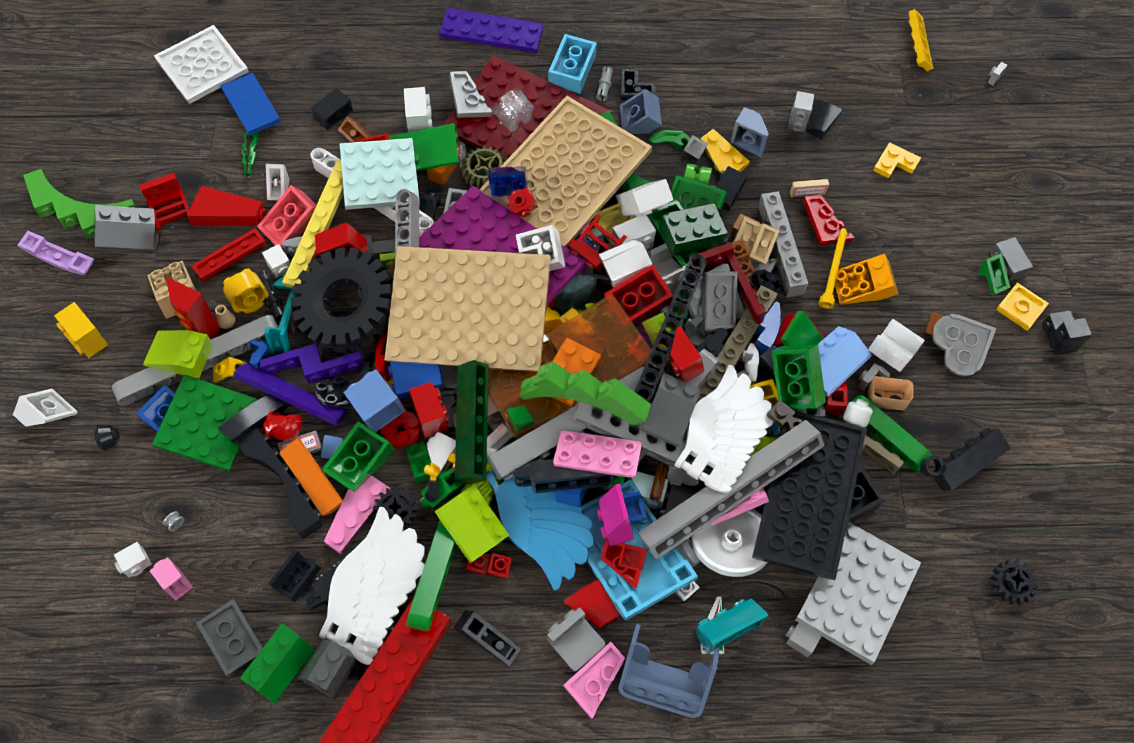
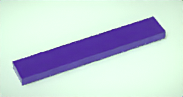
[233,363,346,426]

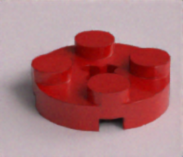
[380,411,421,449]

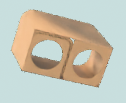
[868,376,913,411]

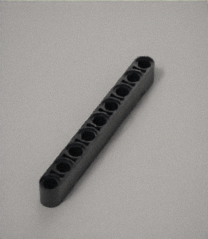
[634,254,706,402]

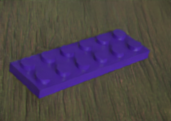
[439,8,543,53]

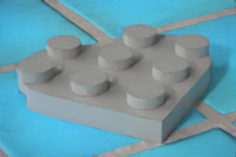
[932,314,996,377]

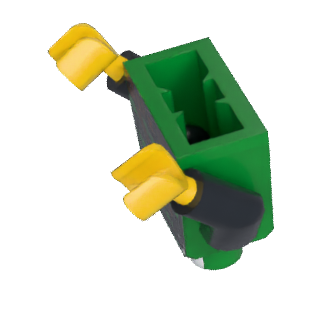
[420,452,466,509]

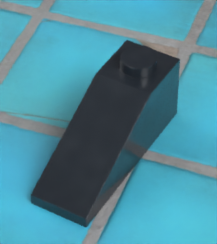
[453,610,521,667]

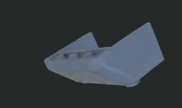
[619,624,720,718]

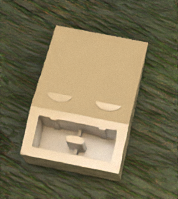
[147,261,196,319]

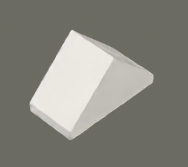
[266,164,289,200]

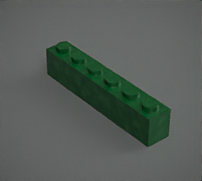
[455,360,489,485]

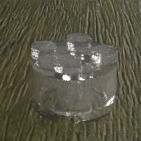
[493,89,534,132]

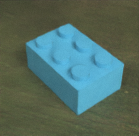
[548,34,597,94]

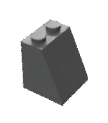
[298,640,357,700]

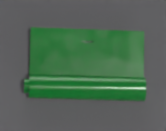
[389,123,459,171]

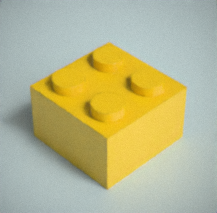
[54,302,108,358]

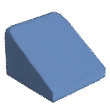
[321,435,344,460]

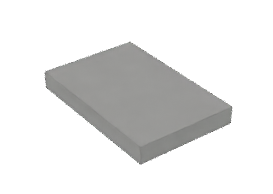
[701,271,737,330]

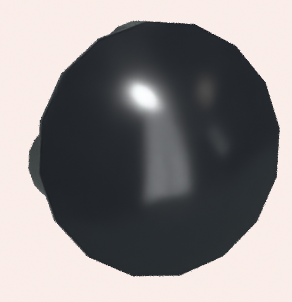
[316,375,351,407]

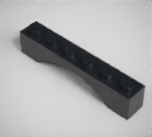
[236,427,323,539]

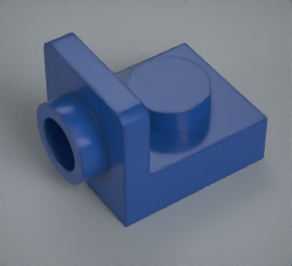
[250,339,271,370]

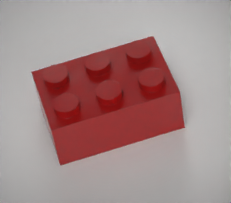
[604,265,673,329]

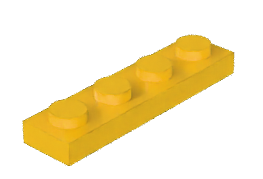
[909,9,933,71]

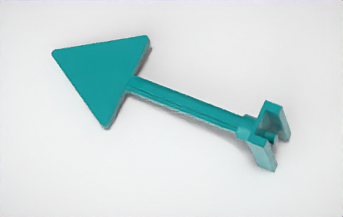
[264,270,311,356]

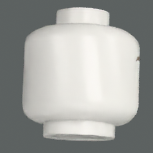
[843,399,873,427]

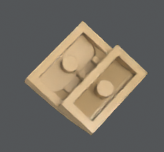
[733,217,780,264]

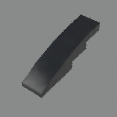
[218,394,291,444]

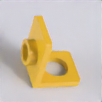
[213,357,247,383]

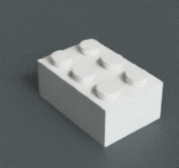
[616,179,673,218]

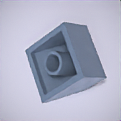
[620,89,662,134]
[730,107,769,157]

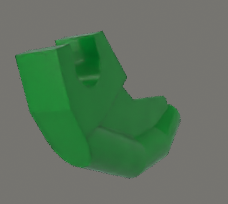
[648,130,690,150]

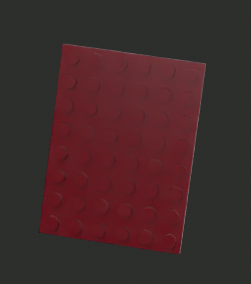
[443,55,612,159]

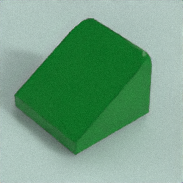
[506,405,534,431]

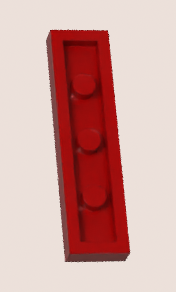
[192,228,266,282]

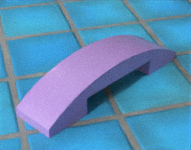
[18,231,95,275]

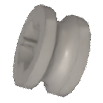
[163,511,185,532]

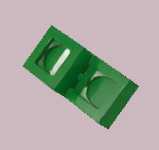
[405,441,431,484]

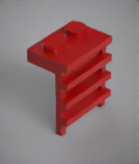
[139,173,189,231]
[568,215,627,273]

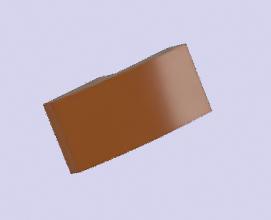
[731,239,755,279]

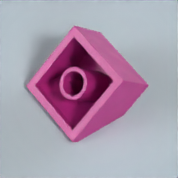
[597,484,634,546]

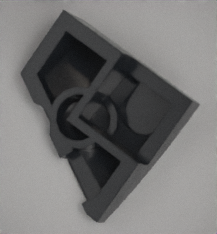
[807,99,842,140]

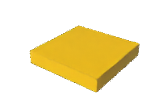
[996,283,1049,331]

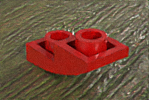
[465,553,512,579]

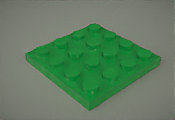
[152,375,259,472]

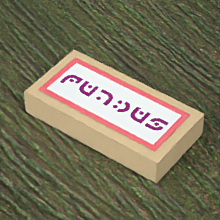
[790,179,829,197]

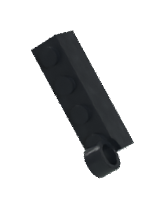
[920,428,1011,491]

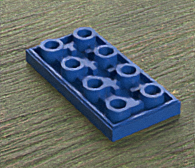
[221,73,281,136]

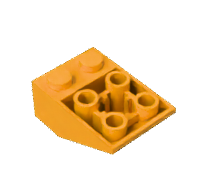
[835,254,899,305]

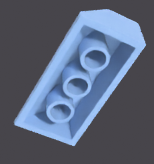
[818,326,871,397]

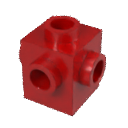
[507,187,539,217]

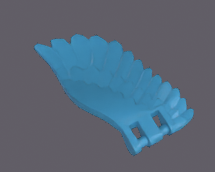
[486,457,594,591]

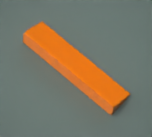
[280,438,343,516]

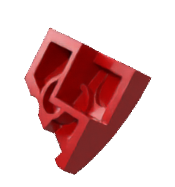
[601,539,648,588]
[563,579,619,629]

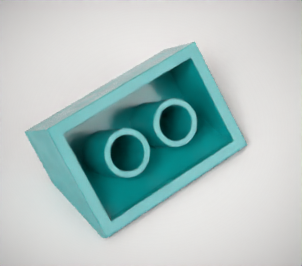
[695,598,768,654]

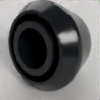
[94,424,120,451]

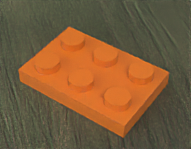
[552,338,602,407]

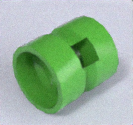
[684,163,712,185]

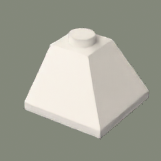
[13,389,78,427]

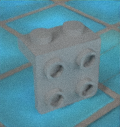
[547,608,605,671]

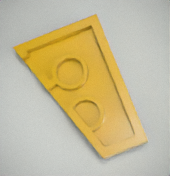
[701,129,750,173]

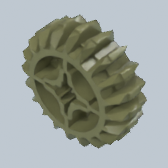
[461,146,507,190]

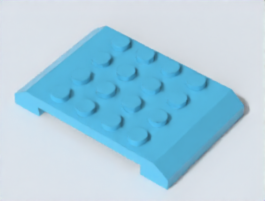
[581,479,698,621]

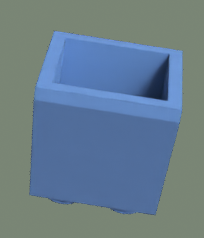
[344,370,406,433]

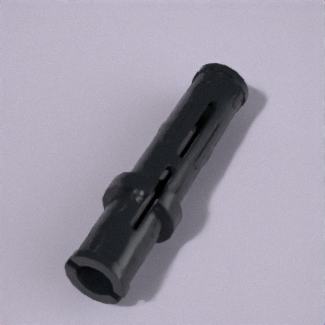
[258,270,284,322]

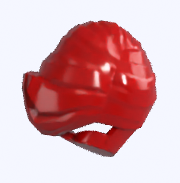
[263,411,302,441]

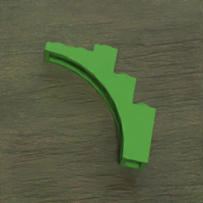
[23,169,136,239]
[519,361,651,425]

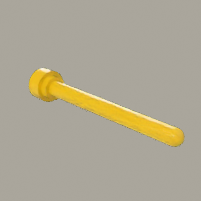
[818,228,847,309]

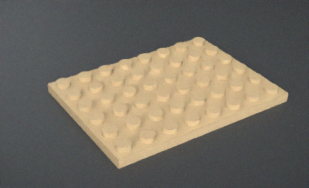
[480,96,652,248]
[385,246,551,372]

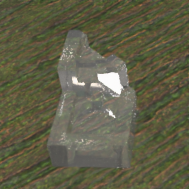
[457,140,466,168]

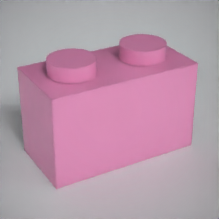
[150,557,193,601]

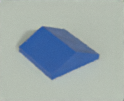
[136,385,175,432]

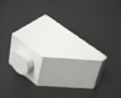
[427,431,456,475]

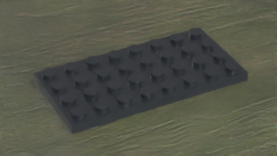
[752,410,867,581]

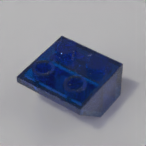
[488,166,528,197]

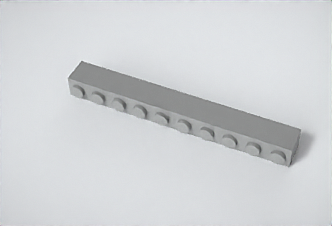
[487,360,667,481]
[638,420,824,560]

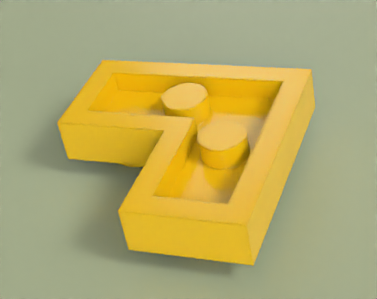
[873,142,921,178]

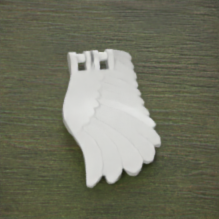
[674,365,773,493]
[319,507,425,665]

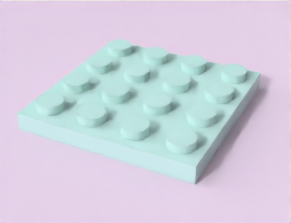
[340,138,420,210]

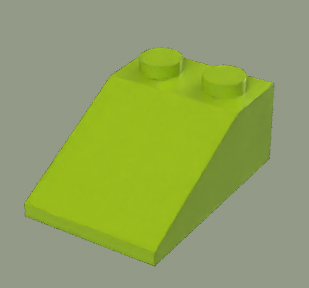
[143,330,213,379]

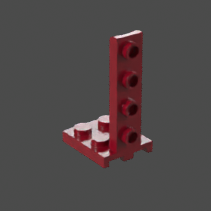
[689,243,766,324]

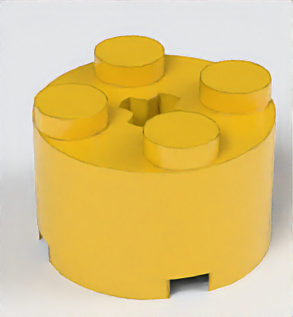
[223,269,268,314]

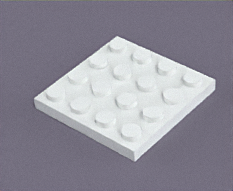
[154,25,249,104]

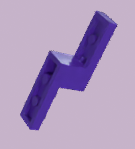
[259,343,363,383]

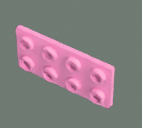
[553,430,642,478]

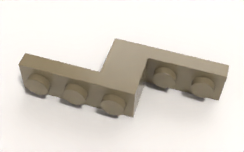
[862,435,904,475]

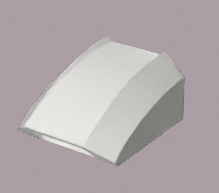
[598,240,652,288]

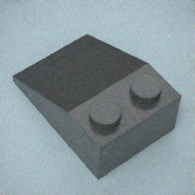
[641,373,700,447]

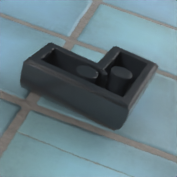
[620,69,655,101]

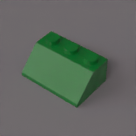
[239,624,315,704]

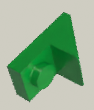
[978,253,1010,294]

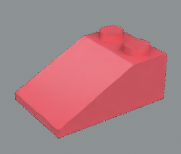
[257,185,317,248]

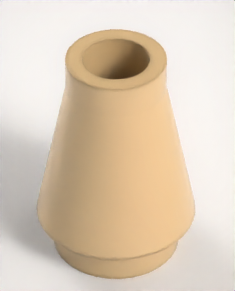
[215,305,236,329]

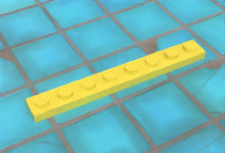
[282,160,344,288]

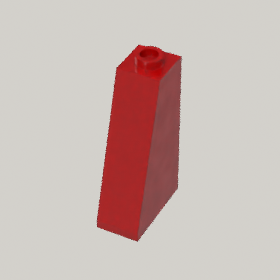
[187,186,266,226]

